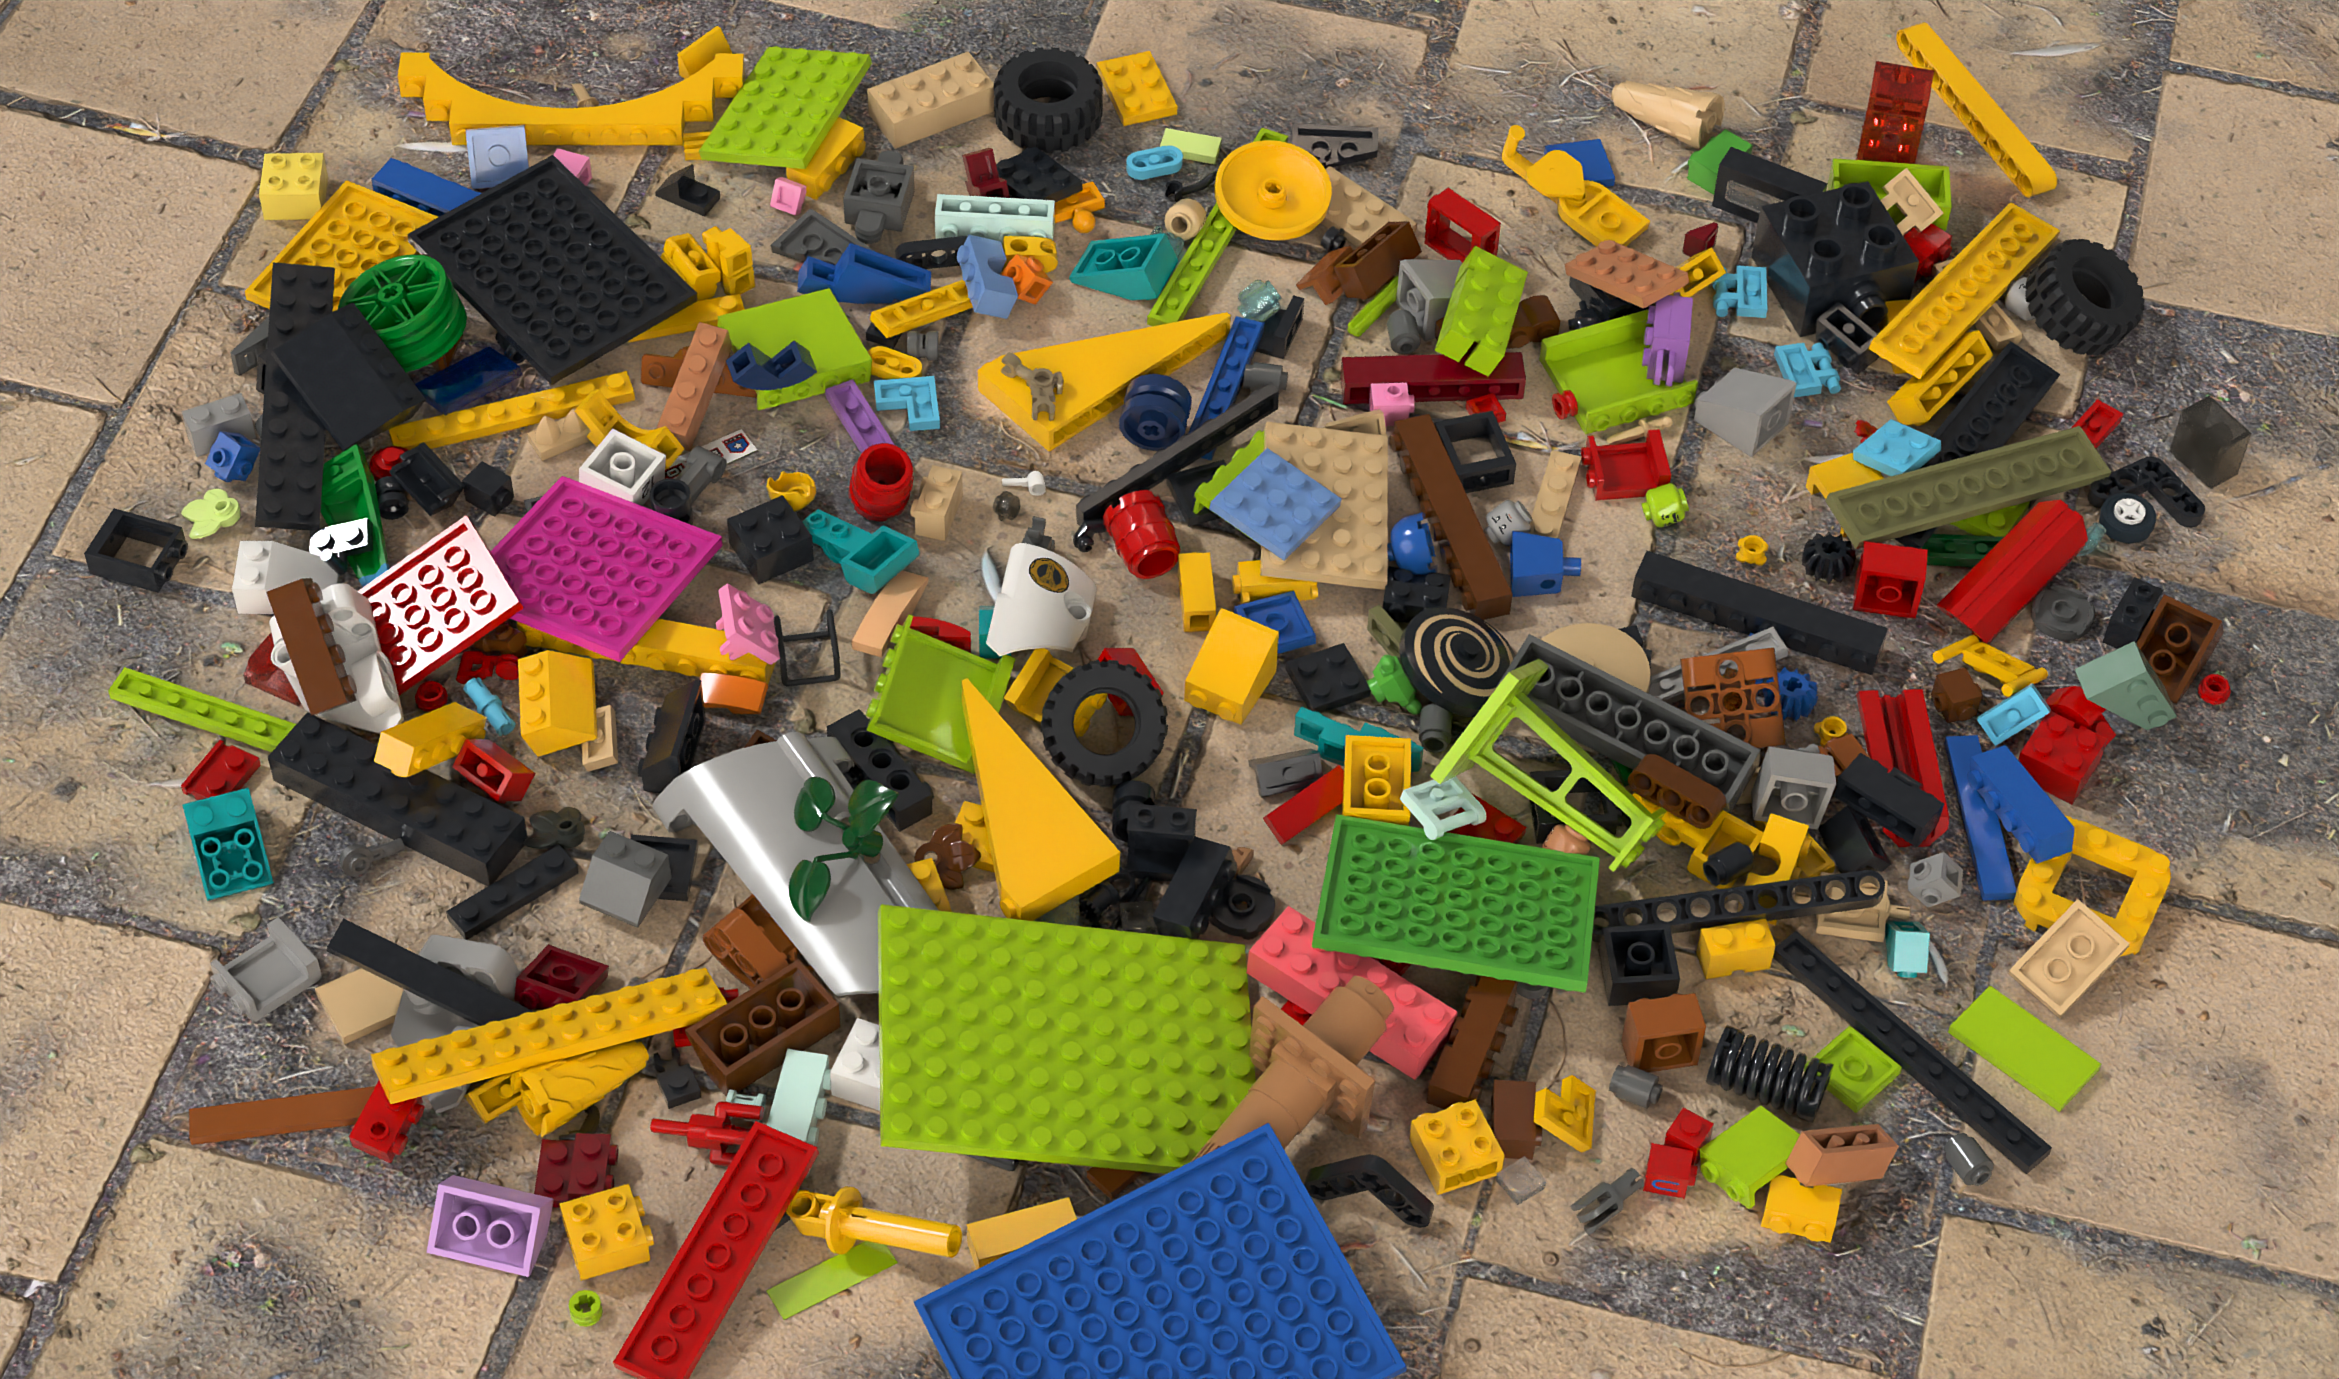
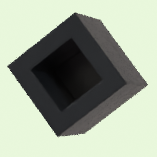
[462,461,514,517]

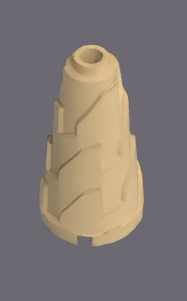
[1611,80,1725,150]

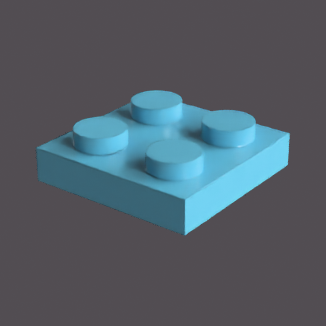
[1853,419,1941,476]

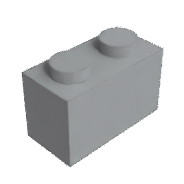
[182,393,256,457]

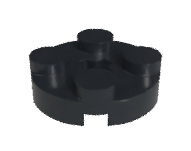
[1209,875,1275,940]

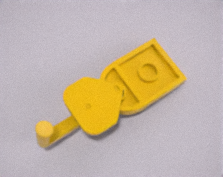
[1502,125,1650,247]

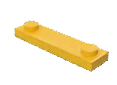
[870,280,973,338]
[628,294,745,342]

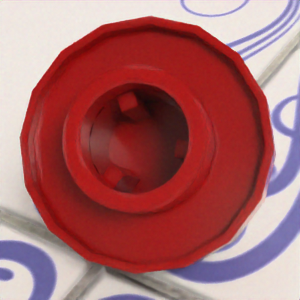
[369,446,408,482]

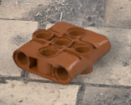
[1680,648,1786,748]

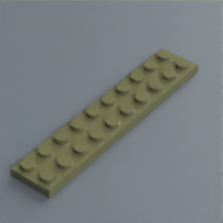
[1825,426,2112,549]

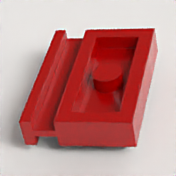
[181,740,261,800]

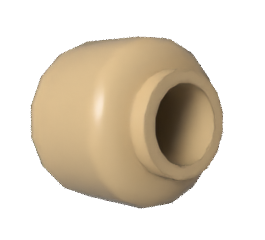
[1164,199,1207,241]

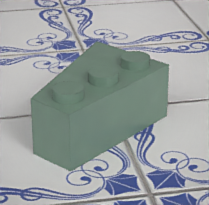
[2075,641,2177,730]

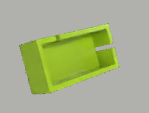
[1828,158,1952,231]
[1435,246,1528,376]

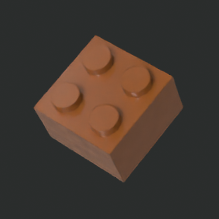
[1621,993,1706,1072]

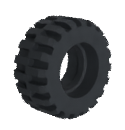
[994,47,1103,153]
[2025,239,2144,355]
[1041,660,1168,787]

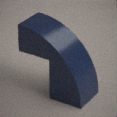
[726,340,817,390]

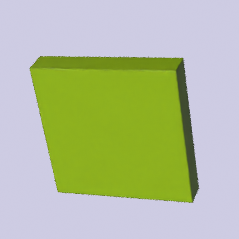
[1804,1025,1902,1113]

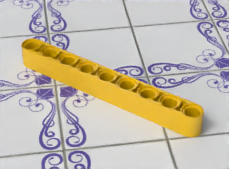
[1896,22,2057,198]

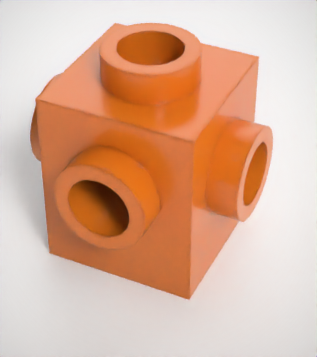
[1000,254,1053,305]

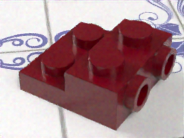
[514,944,609,1010]
[534,1133,619,1208]

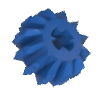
[1763,667,1818,722]

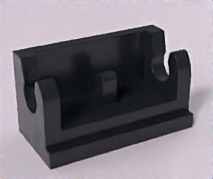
[389,442,465,516]

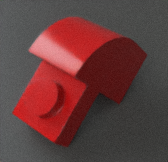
[2045,686,2116,747]

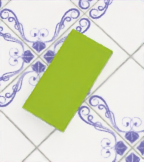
[1948,986,2102,1112]

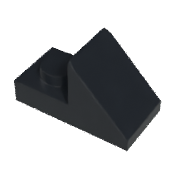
[655,164,720,217]

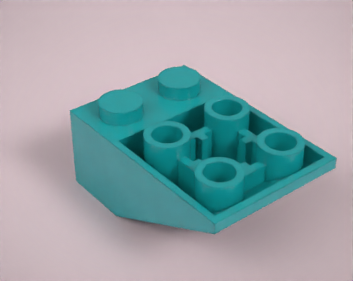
[182,788,274,901]

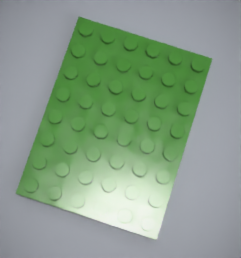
[1312,814,1600,993]

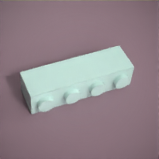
[767,1049,831,1191]

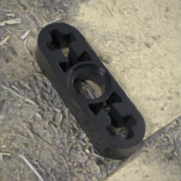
[895,236,968,269]

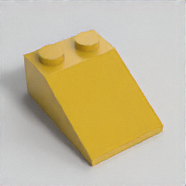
[1342,735,1411,826]

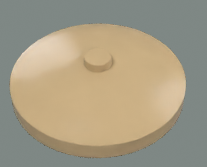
[1541,623,1651,694]

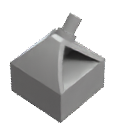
[1751,744,1836,830]

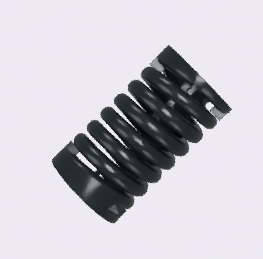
[1706,1025,1834,1123]

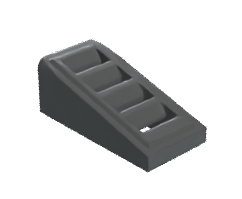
[230,317,269,376]

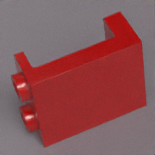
[1581,429,1671,501]

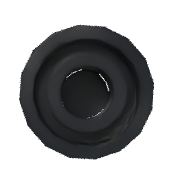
[375,476,409,520]

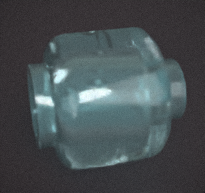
[1237,279,1282,323]

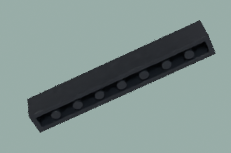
[1631,551,1888,675]

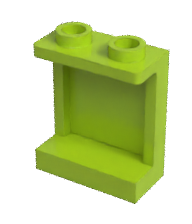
[1700,1105,1800,1209]

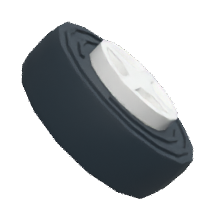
[2099,493,2156,544]

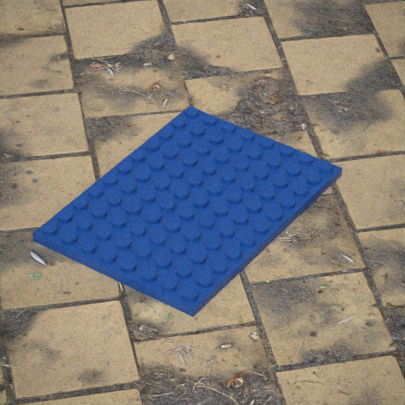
[914,1123,1407,1379]

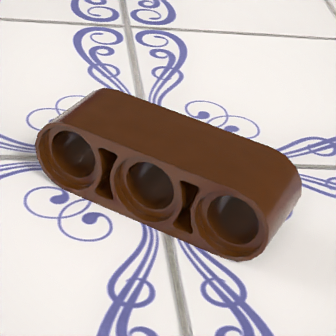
[1628,754,1727,829]

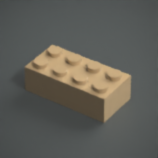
[867,51,994,149]

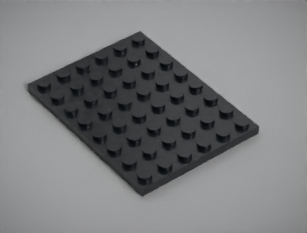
[407,155,697,385]

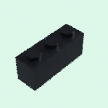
[1152,836,1237,939]

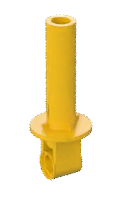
[786,1186,962,1258]

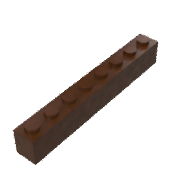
[1390,414,1513,620]

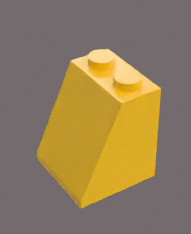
[1184,608,1279,725]

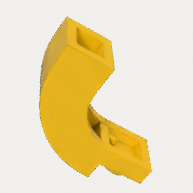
[575,389,685,470]

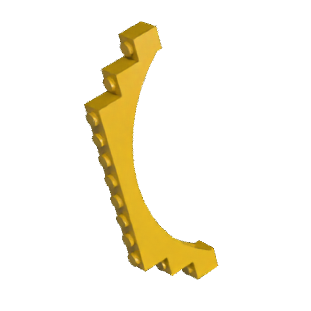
[398,52,745,146]

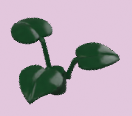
[789,776,899,922]

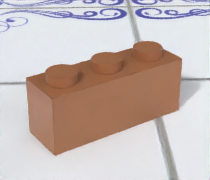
[1785,1124,1899,1187]

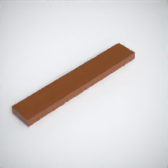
[189,1086,375,1145]

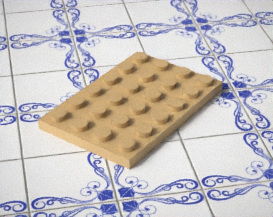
[1260,422,1388,590]

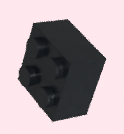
[727,495,814,585]
[1598,923,1680,1006]

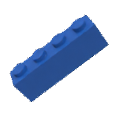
[371,158,482,217]
[1967,745,2075,864]

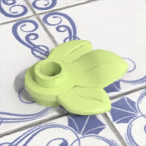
[181,489,241,539]

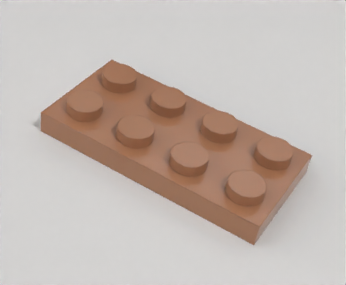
[1564,240,1689,309]

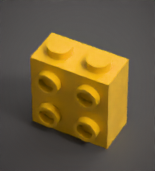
[1409,1099,1505,1195]
[559,1184,654,1281]

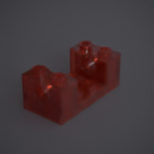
[1856,61,1934,164]

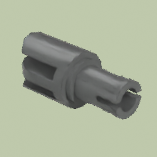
[1570,1168,1644,1235]

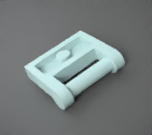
[1400,776,1487,840]

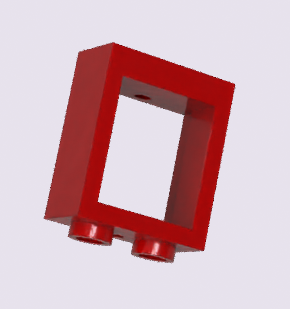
[1424,187,1501,263]

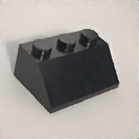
[637,679,706,793]

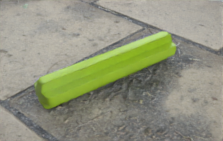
[1347,276,1398,337]

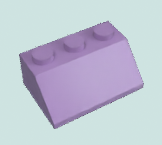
[427,1175,554,1277]

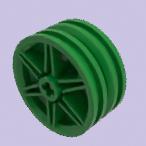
[338,255,467,372]

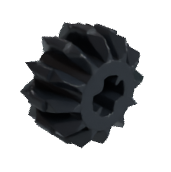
[1802,531,1856,585]

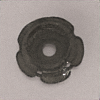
[993,491,1020,521]

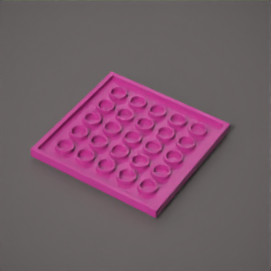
[491,476,722,662]

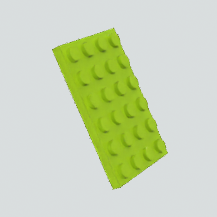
[699,46,872,169]

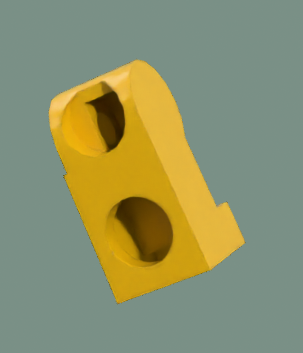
[1002,236,1058,273]

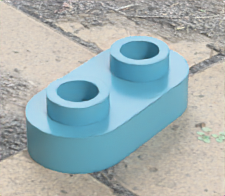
[1126,146,1183,180]

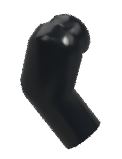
[1073,517,1107,552]

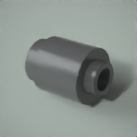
[1387,310,1420,354]
[1243,362,1288,394]
[1419,703,1453,753]
[1609,1065,1663,1109]
[1944,1133,1994,1186]

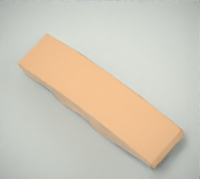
[852,570,928,657]

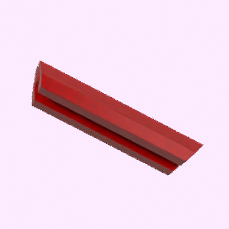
[1937,499,2088,644]
[1856,689,1949,848]

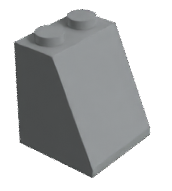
[1396,259,1462,341]
[1694,367,1797,457]

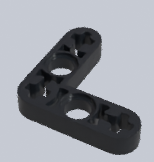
[2088,457,2205,528]
[1304,1154,1434,1228]

